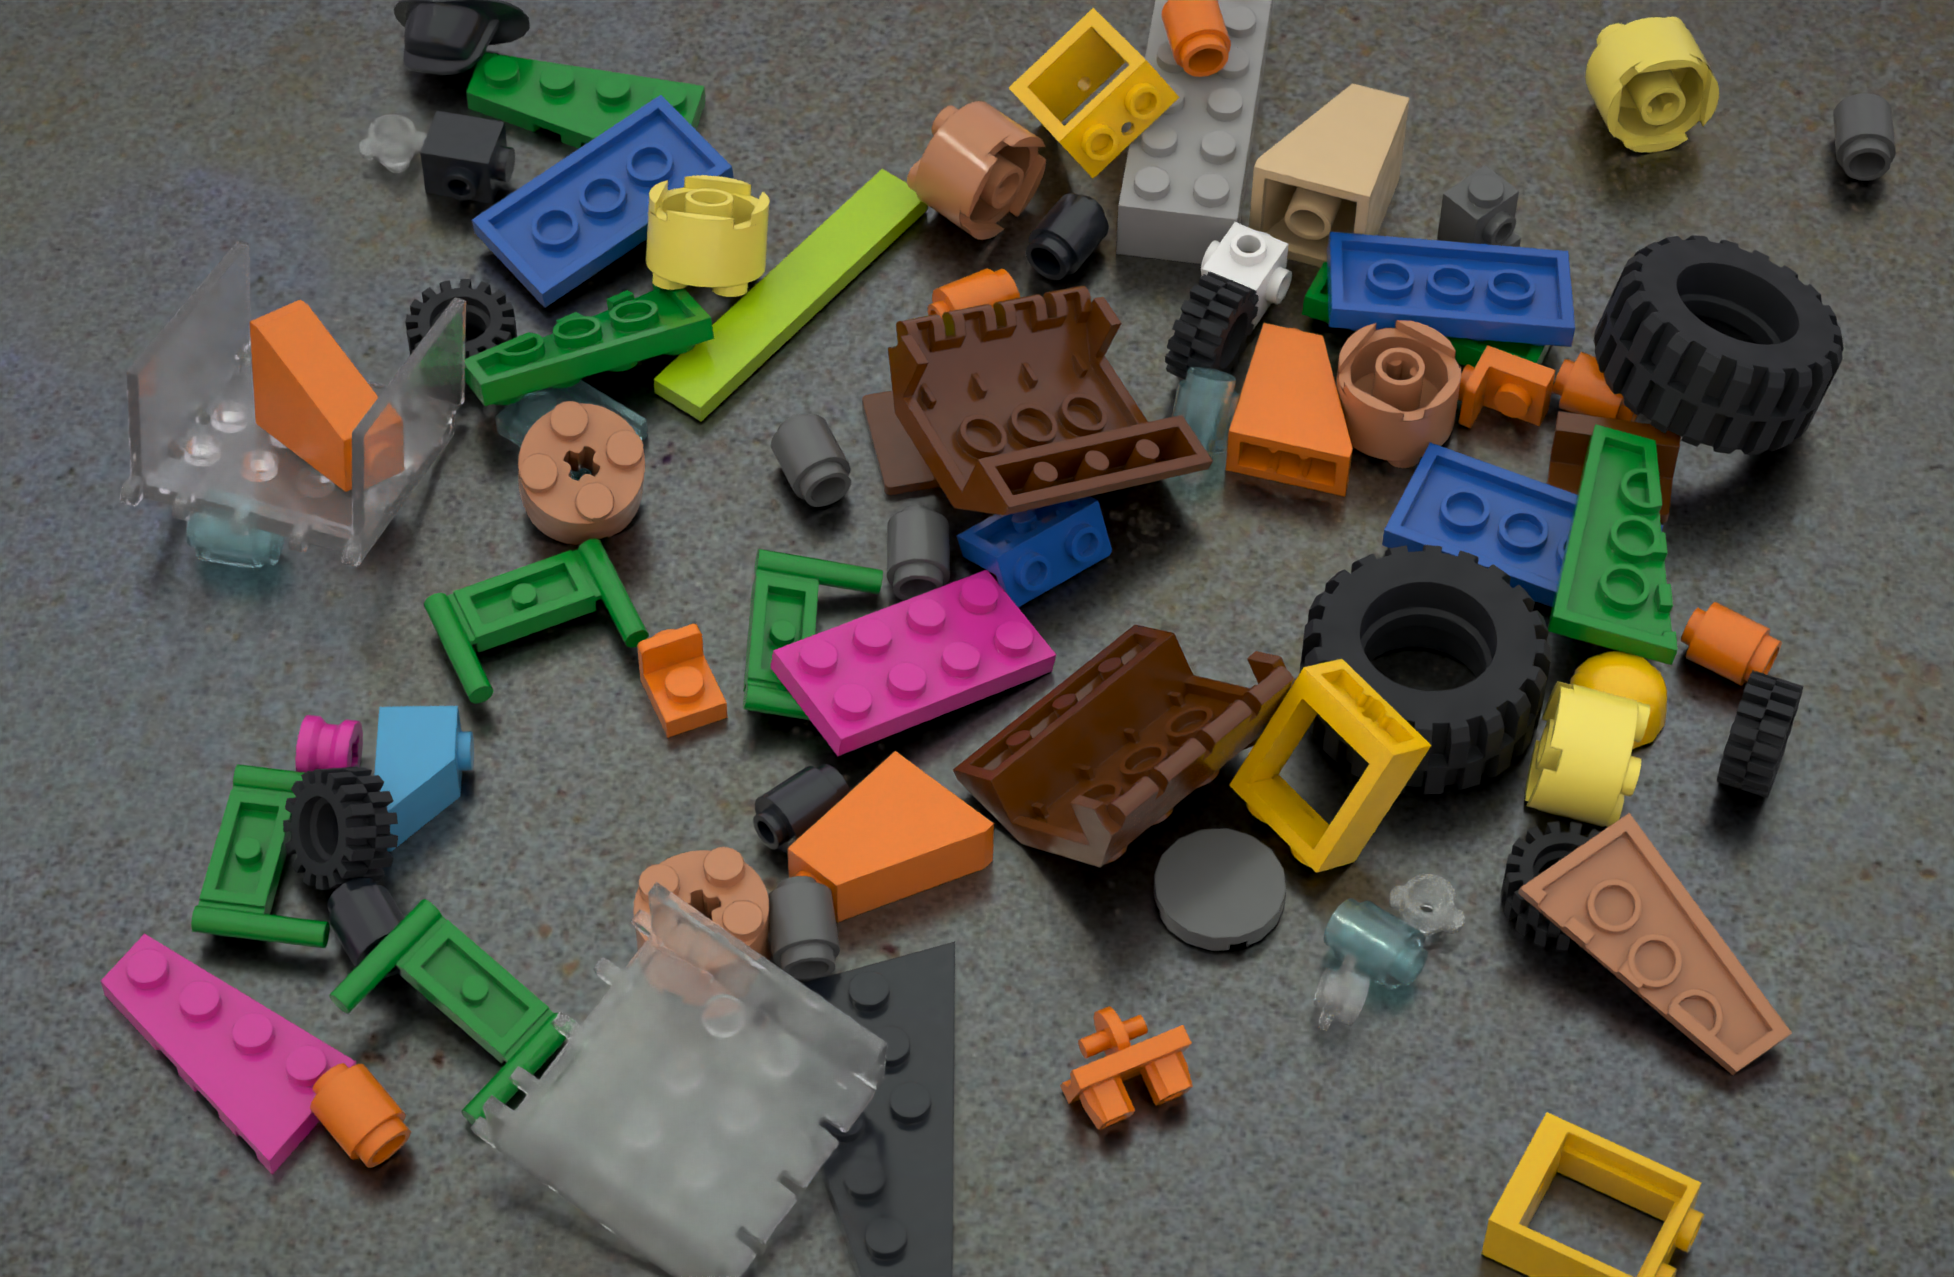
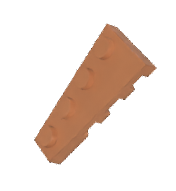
[1517,813,1792,1075]

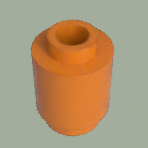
[1161,0,1231,77]
[928,268,1020,319]
[1552,352,1637,422]
[1681,602,1782,686]
[310,1063,411,1168]

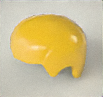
[1570,651,1667,749]

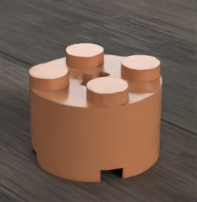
[907,101,1046,240]
[1336,320,1461,468]
[518,401,645,545]
[633,847,772,1007]

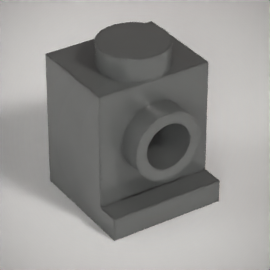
[1437,165,1521,247]

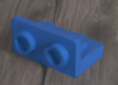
[957,496,1112,607]

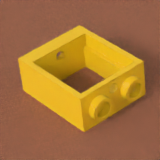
[1009,8,1180,178]
[1229,659,1432,873]
[1482,1112,1705,1277]

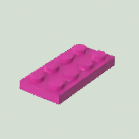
[770,570,1056,756]

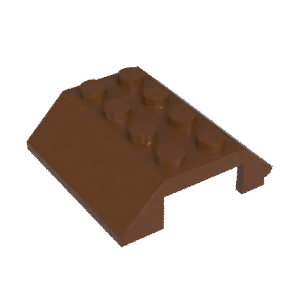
[888,286,1213,516]
[953,625,1296,867]

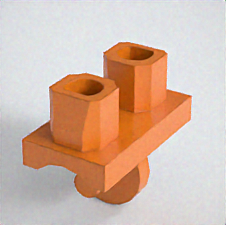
[1060,1006,1193,1130]

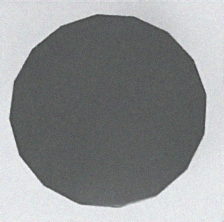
[1153,828,1286,951]

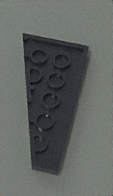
[762,942,955,1277]

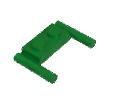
[424,539,649,704]
[743,549,883,721]
[191,764,330,948]
[329,899,574,1130]

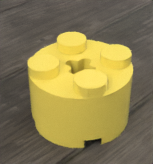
[1585,17,1719,153]
[646,175,770,297]
[1525,681,1650,827]

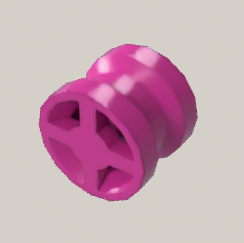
[295,715,363,772]

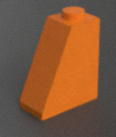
[250,299,396,492]
[1225,323,1353,497]
[787,751,994,922]

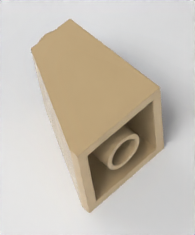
[1249,83,1410,267]

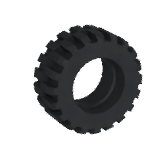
[1594,235,1844,455]
[1299,545,1551,794]

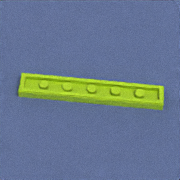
[654,169,928,421]

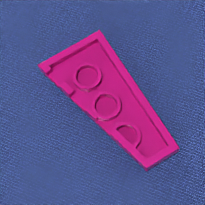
[101,934,357,1175]

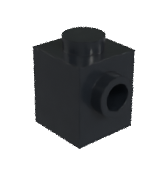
[420,111,515,204]

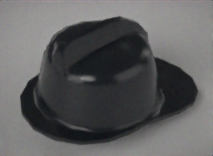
[394,0,530,75]

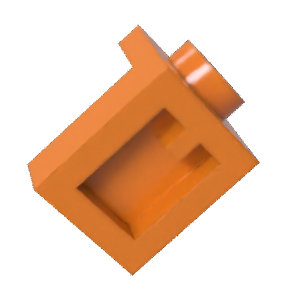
[1458,345,1556,428]
[637,624,728,738]

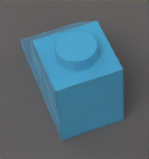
[374,706,474,852]

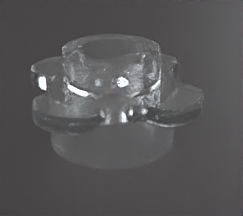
[359,114,427,173]
[1389,874,1465,942]
[1314,954,1370,1031]

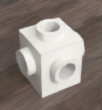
[1201,222,1292,329]

